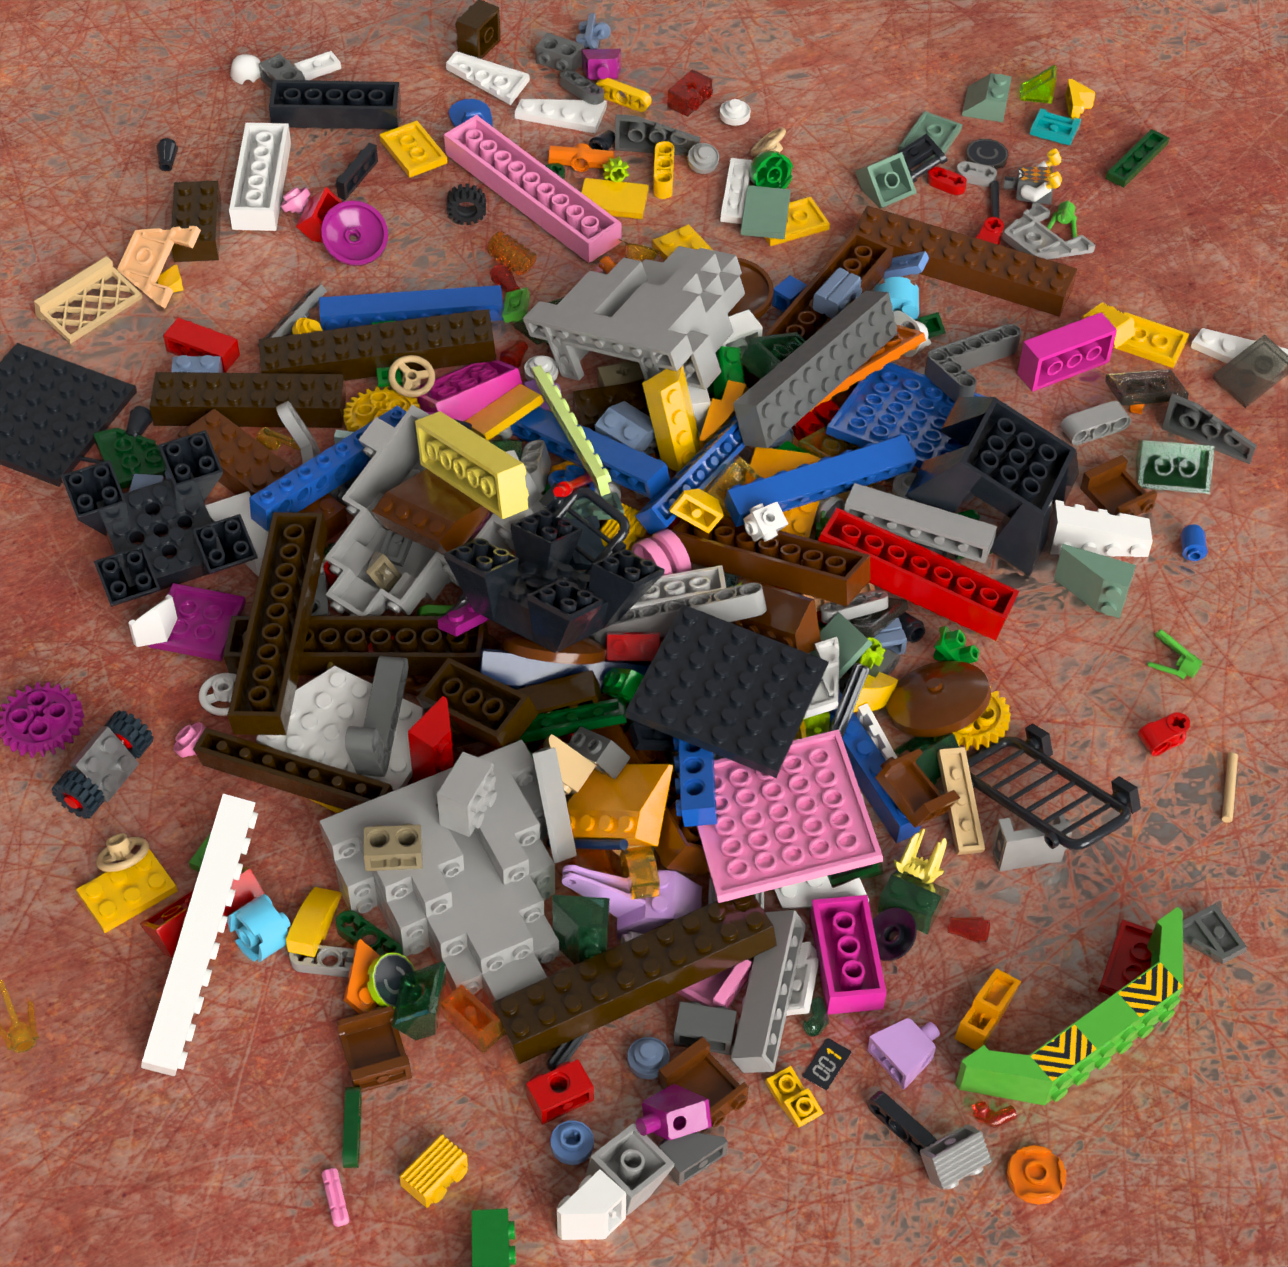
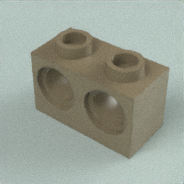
[364,824,423,871]

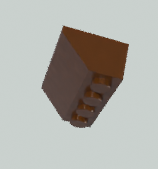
[730,578,821,653]

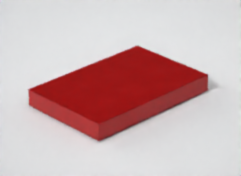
[1098,919,1153,996]

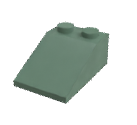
[1054,544,1136,618]

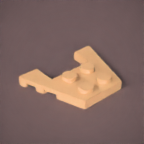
[117,226,201,309]

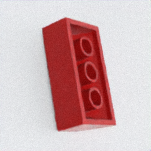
[408,696,454,783]
[140,867,265,958]

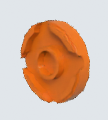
[1006,1145,1067,1205]

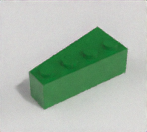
[471,1208,516,1267]

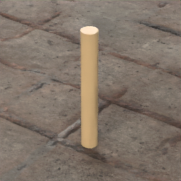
[1222,752,1238,823]

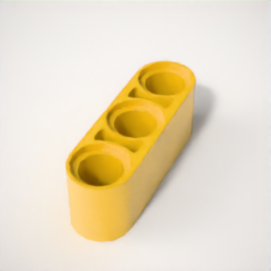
[653,141,674,199]

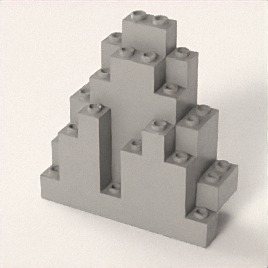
[523,246,745,390]
[325,405,566,616]
[320,740,559,1004]

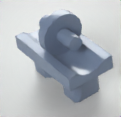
[576,13,611,49]

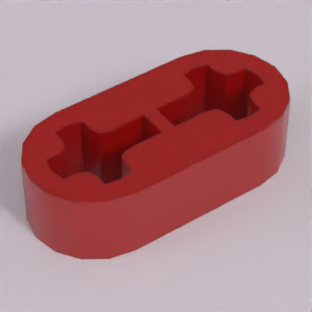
[927,167,967,195]

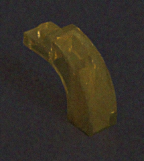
[620,846,660,900]

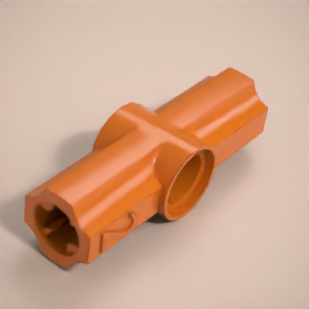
[549,143,614,172]

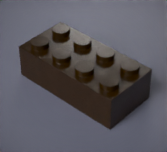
[171,181,222,262]
[573,381,650,432]
[417,658,538,750]

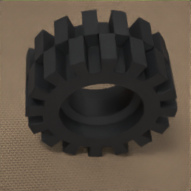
[447,184,486,225]

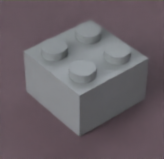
[437,752,497,837]

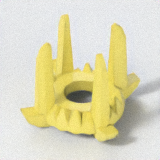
[894,828,947,884]

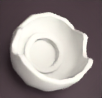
[230,54,261,84]

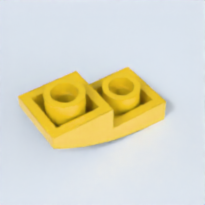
[765,1066,823,1128]

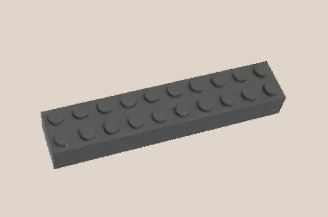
[733,290,898,448]

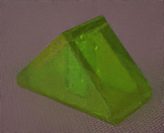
[1020,65,1057,104]

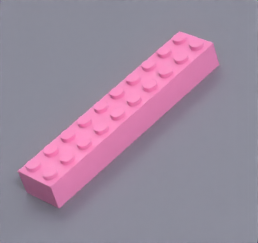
[444,115,622,263]

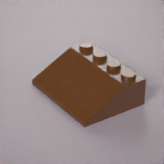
[371,469,490,555]

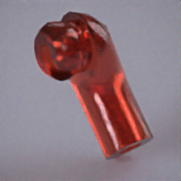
[973,1101,1018,1128]

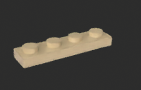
[937,747,985,855]

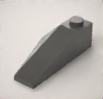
[615,114,700,156]
[1162,394,1257,464]

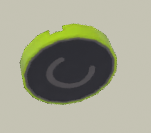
[367,953,419,1010]

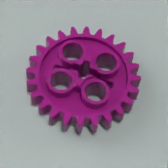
[0,682,84,758]

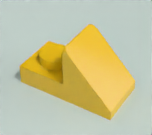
[1065,79,1095,119]

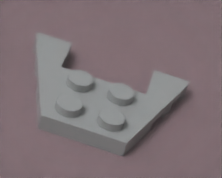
[1002,203,1096,260]

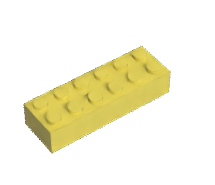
[415,411,529,519]

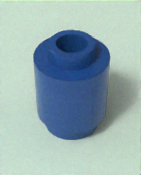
[1180,524,1208,561]

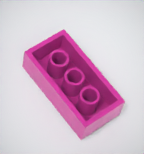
[1017,312,1117,392]
[810,895,887,1015]

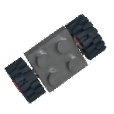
[52,710,154,819]

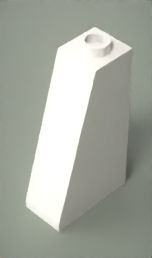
[205,491,269,576]

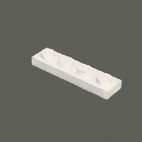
[720,158,752,224]

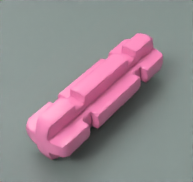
[322,1168,349,1227]

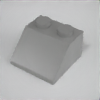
[586,1123,675,1216]

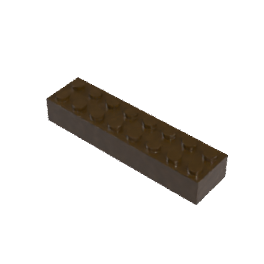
[149,372,346,428]

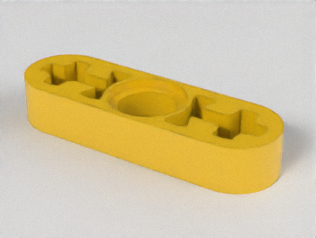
[596,77,652,112]

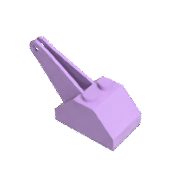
[562,865,702,940]

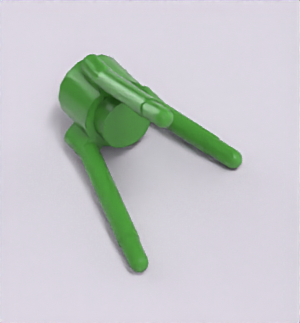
[1047,201,1077,239]
[1147,629,1203,680]

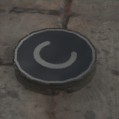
[965,139,1009,171]

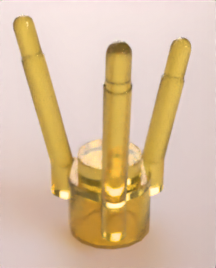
[256,427,301,451]
[0,980,39,1053]

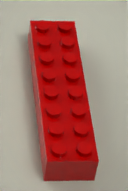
[818,508,1019,641]

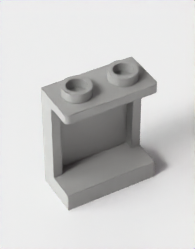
[992,811,1072,872]

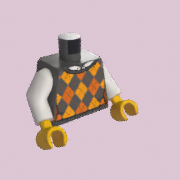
[1004,148,1062,205]

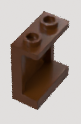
[1080,455,1158,516]
[875,748,960,828]
[337,1006,412,1092]
[658,1037,749,1132]

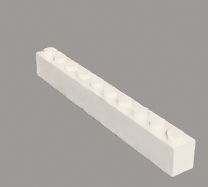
[141,794,258,1077]

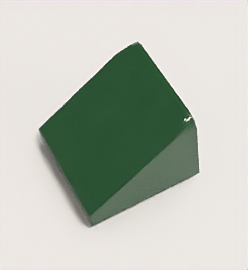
[916,312,946,339]

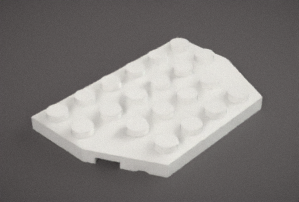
[256,666,424,791]

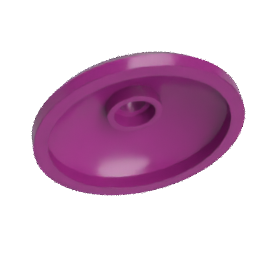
[321,201,388,266]

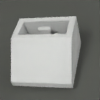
[557,1169,626,1240]

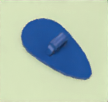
[449,99,493,127]

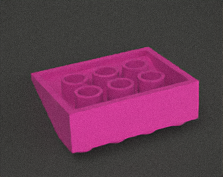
[413,359,523,421]

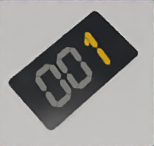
[803,1038,852,1090]

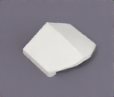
[128,595,177,647]

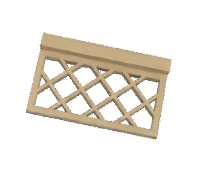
[34,256,142,344]

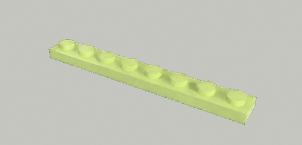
[532,365,611,496]

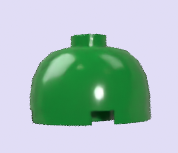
[749,150,793,189]

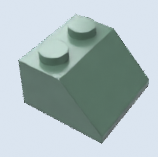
[962,73,1012,122]
[855,152,917,208]

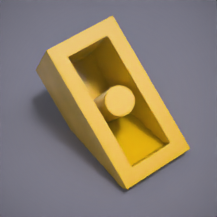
[669,489,724,533]

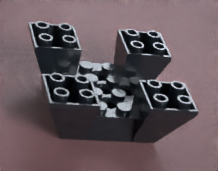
[905,397,1079,575]
[61,430,258,607]
[444,510,665,653]

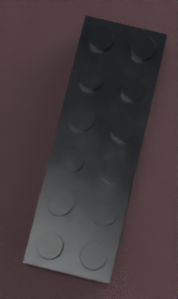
[269,80,401,130]

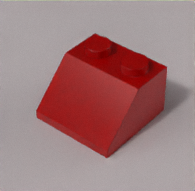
[296,187,342,243]

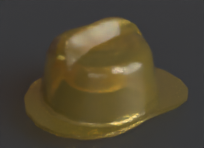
[618,238,662,262]

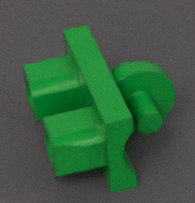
[934,625,979,664]

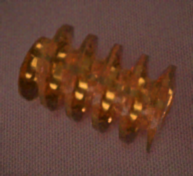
[487,231,537,275]

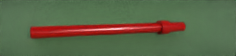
[553,473,592,497]

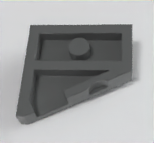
[1183,903,1247,964]

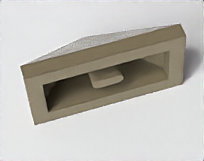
[366,551,402,593]

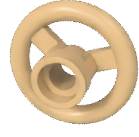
[750,127,786,157]
[388,355,435,397]
[96,833,149,872]

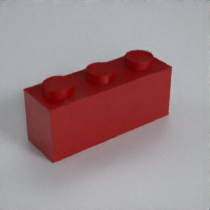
[163,317,240,373]

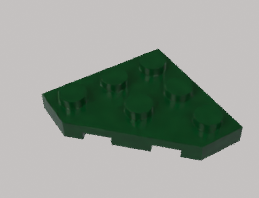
[93,427,166,489]

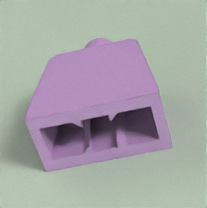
[867,1018,940,1090]

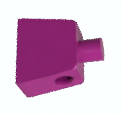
[582,49,621,80]
[636,1084,712,1140]

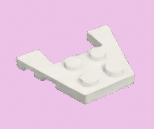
[804,637,839,719]
[774,876,869,910]

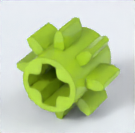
[602,156,629,182]
[856,637,885,669]

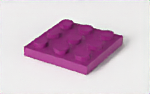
[148,583,246,661]

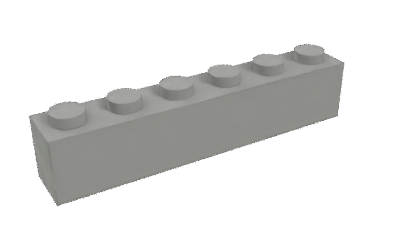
[844,483,997,563]
[731,910,806,1073]

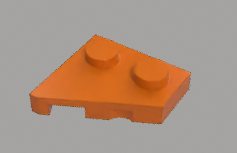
[343,939,380,1014]

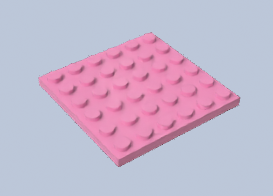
[697,729,883,903]

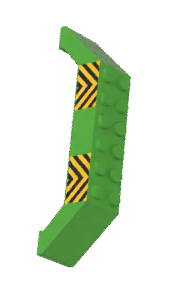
[955,907,1183,1105]

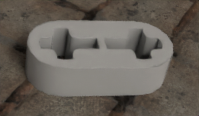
[956,161,997,187]

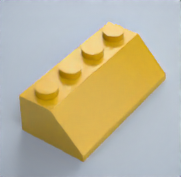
[642,365,700,472]

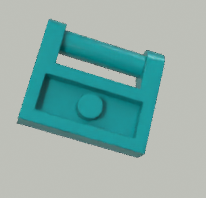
[1030,108,1081,146]

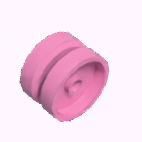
[632,529,692,576]

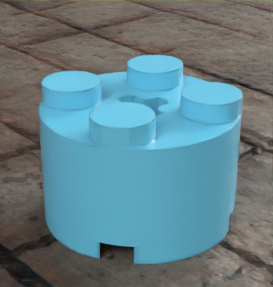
[874,277,919,320]
[227,894,290,962]

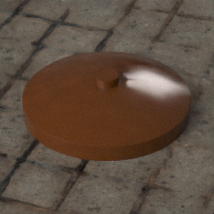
[728,258,774,319]
[502,632,607,664]
[887,661,991,737]

